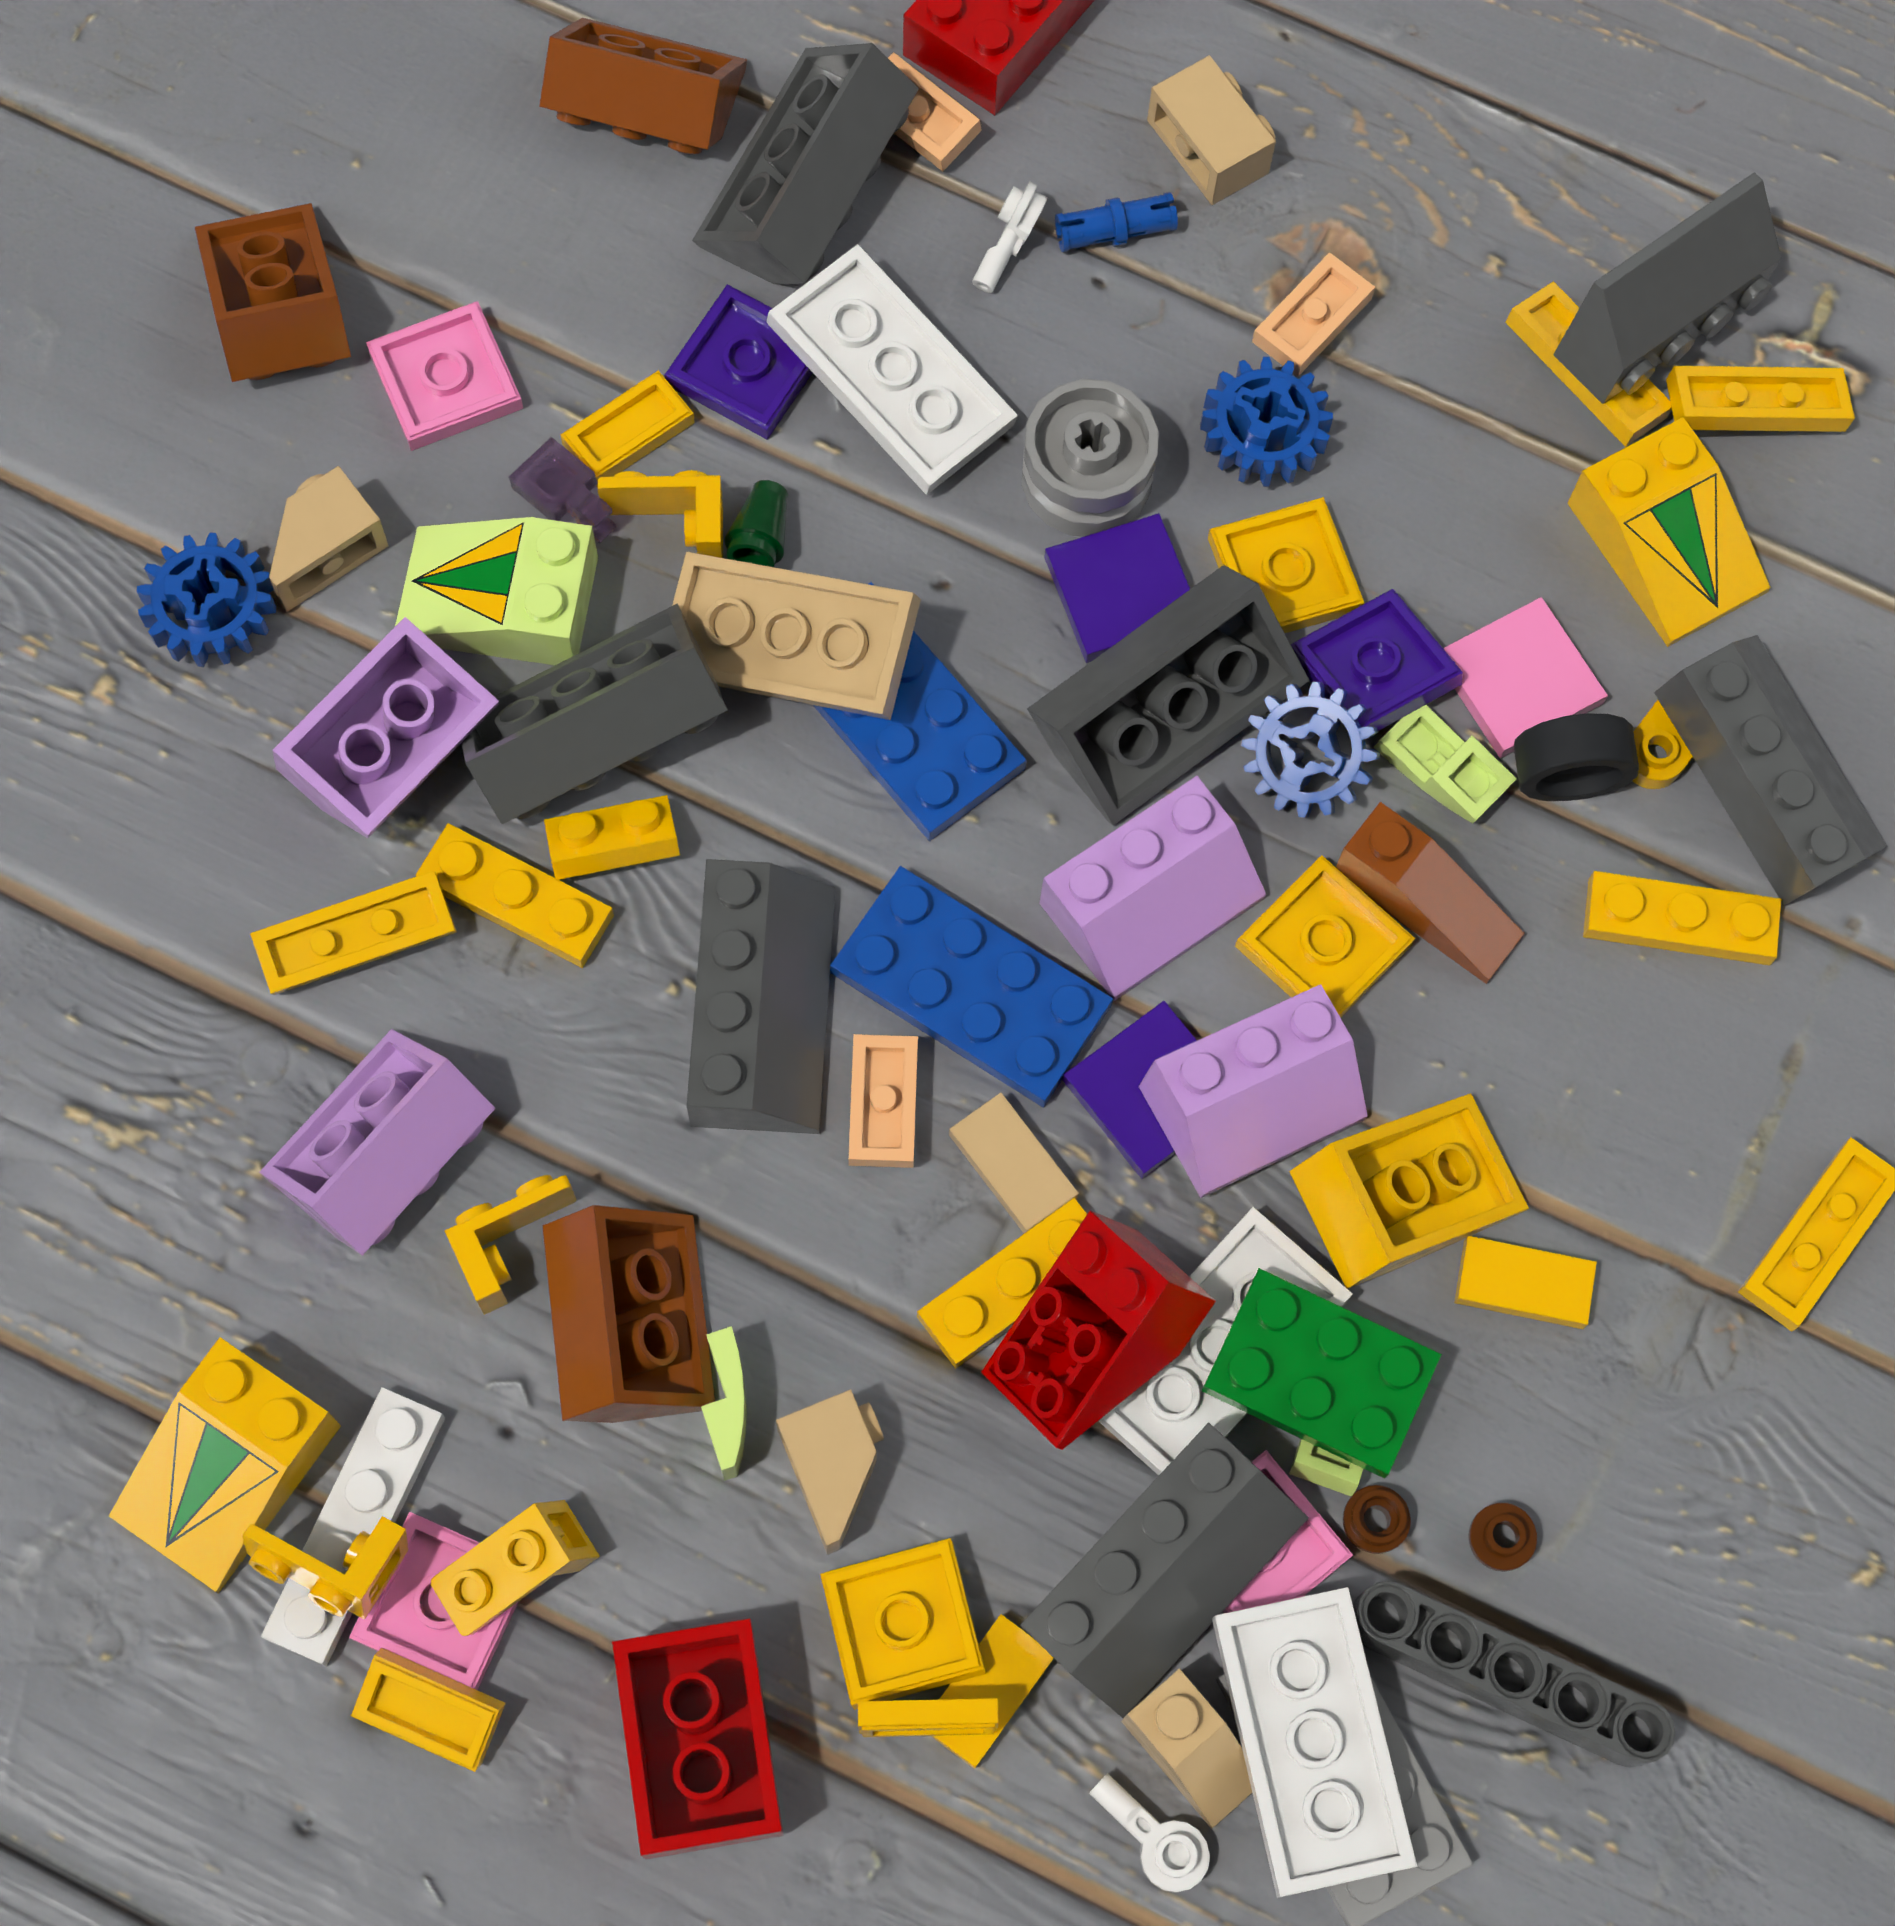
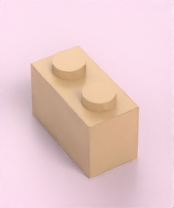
[1147,55,1276,205]

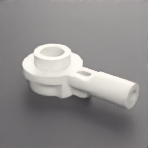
[972,181,1048,293]
[1089,1773,1210,1893]

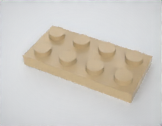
[672,552,921,720]

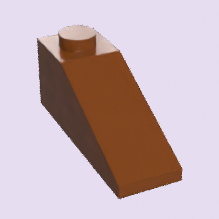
[1336,802,1525,984]

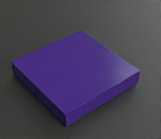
[664,284,813,440]
[1044,513,1190,663]
[1290,589,1463,731]
[1062,1001,1197,1179]

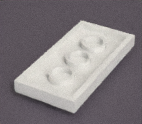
[767,244,1018,495]
[1099,1207,1353,1476]
[1212,1587,1417,1898]

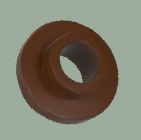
[1343,1485,1411,1554]
[1468,1503,1537,1572]

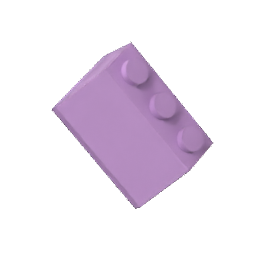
[272,617,499,838]
[1039,776,1266,1001]
[1139,984,1368,1198]
[259,1029,496,1256]

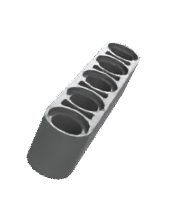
[1353,1581,1675,1768]

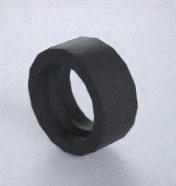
[1514,713,1639,801]

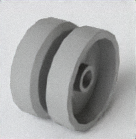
[1021,379,1159,537]

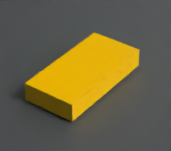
[560,370,695,488]
[1454,1236,1597,1329]
[931,1614,1054,1769]
[351,1648,506,1772]
[858,1698,998,1737]

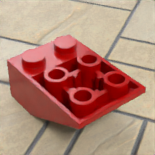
[981,1210,1216,1450]

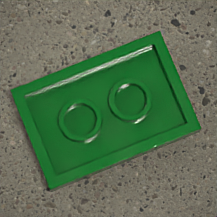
[1202,1268,1442,1479]

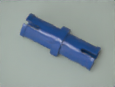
[1055,192,1178,252]

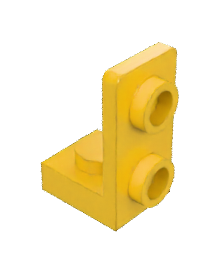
[598,470,723,558]
[444,1175,576,1315]
[431,1500,600,1636]
[242,1516,408,1620]

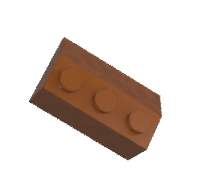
[539,17,747,154]
[543,1205,715,1423]

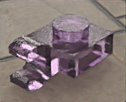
[509,437,617,544]

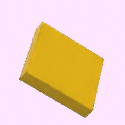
[1208,497,1364,633]
[1235,855,1415,1018]
[820,1538,986,1710]

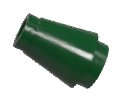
[724,480,788,567]

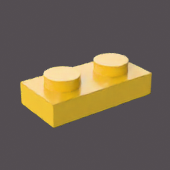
[544,795,680,880]

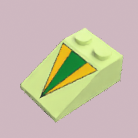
[395,517,598,665]

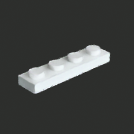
[261,1387,445,1667]

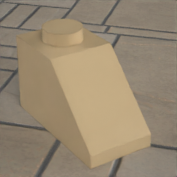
[269,466,389,612]
[776,1389,884,1555]
[1121,1668,1252,1829]

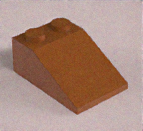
[195,203,351,382]

